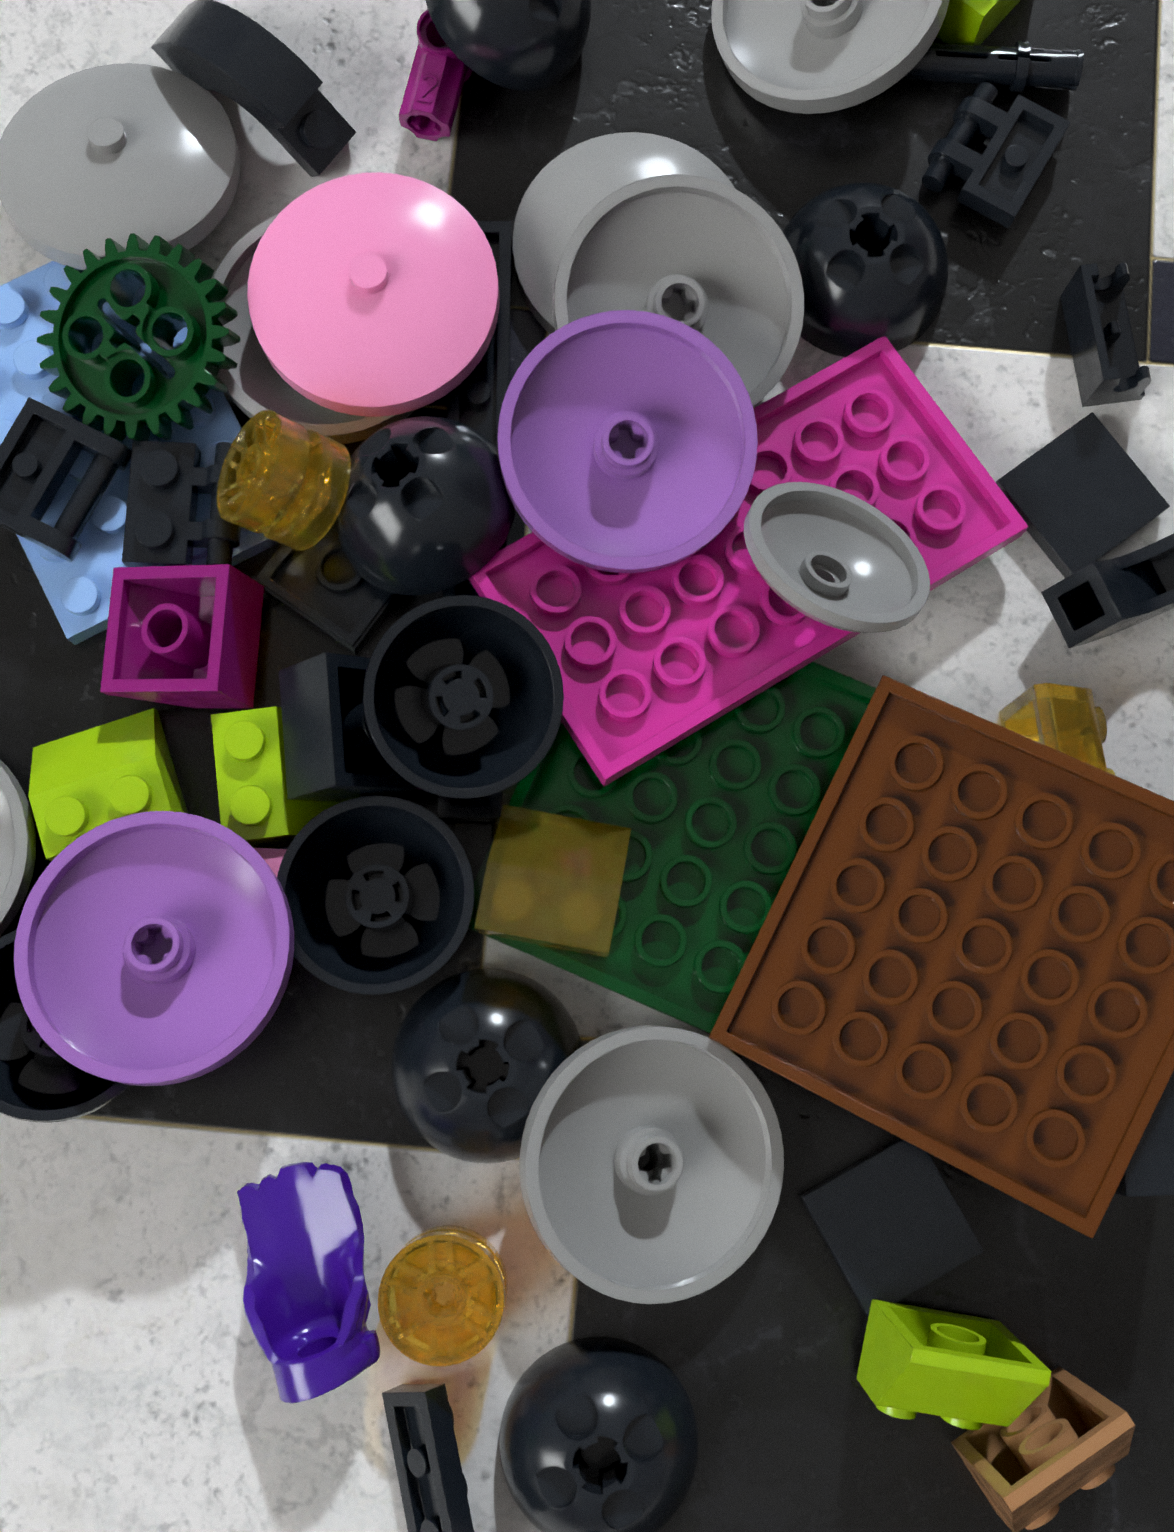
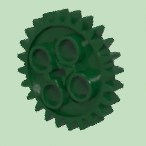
[37,233,240,442]

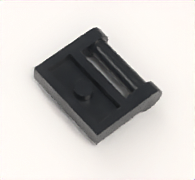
[0,397,132,562]

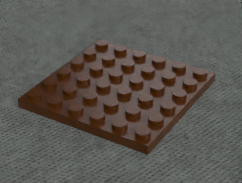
[709,675,1174,1239]

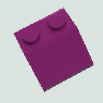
[100,564,264,708]

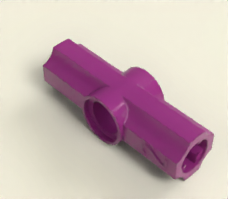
[399,9,473,142]

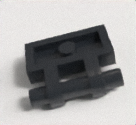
[921,82,1071,229]
[122,441,245,567]

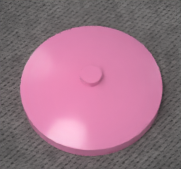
[247,172,500,417]

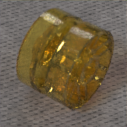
[217,410,351,551]
[378,1225,508,1366]

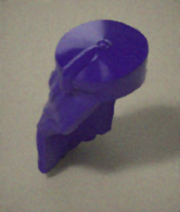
[237,1162,380,1403]

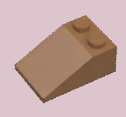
[951,1366,1135,1532]

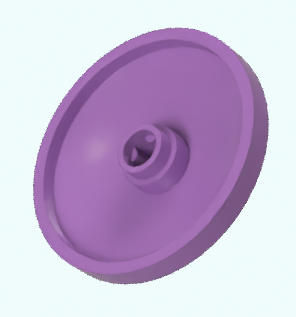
[497,310,758,573]
[14,811,294,1086]

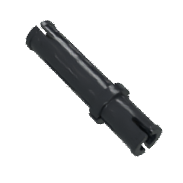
[899,41,1084,92]

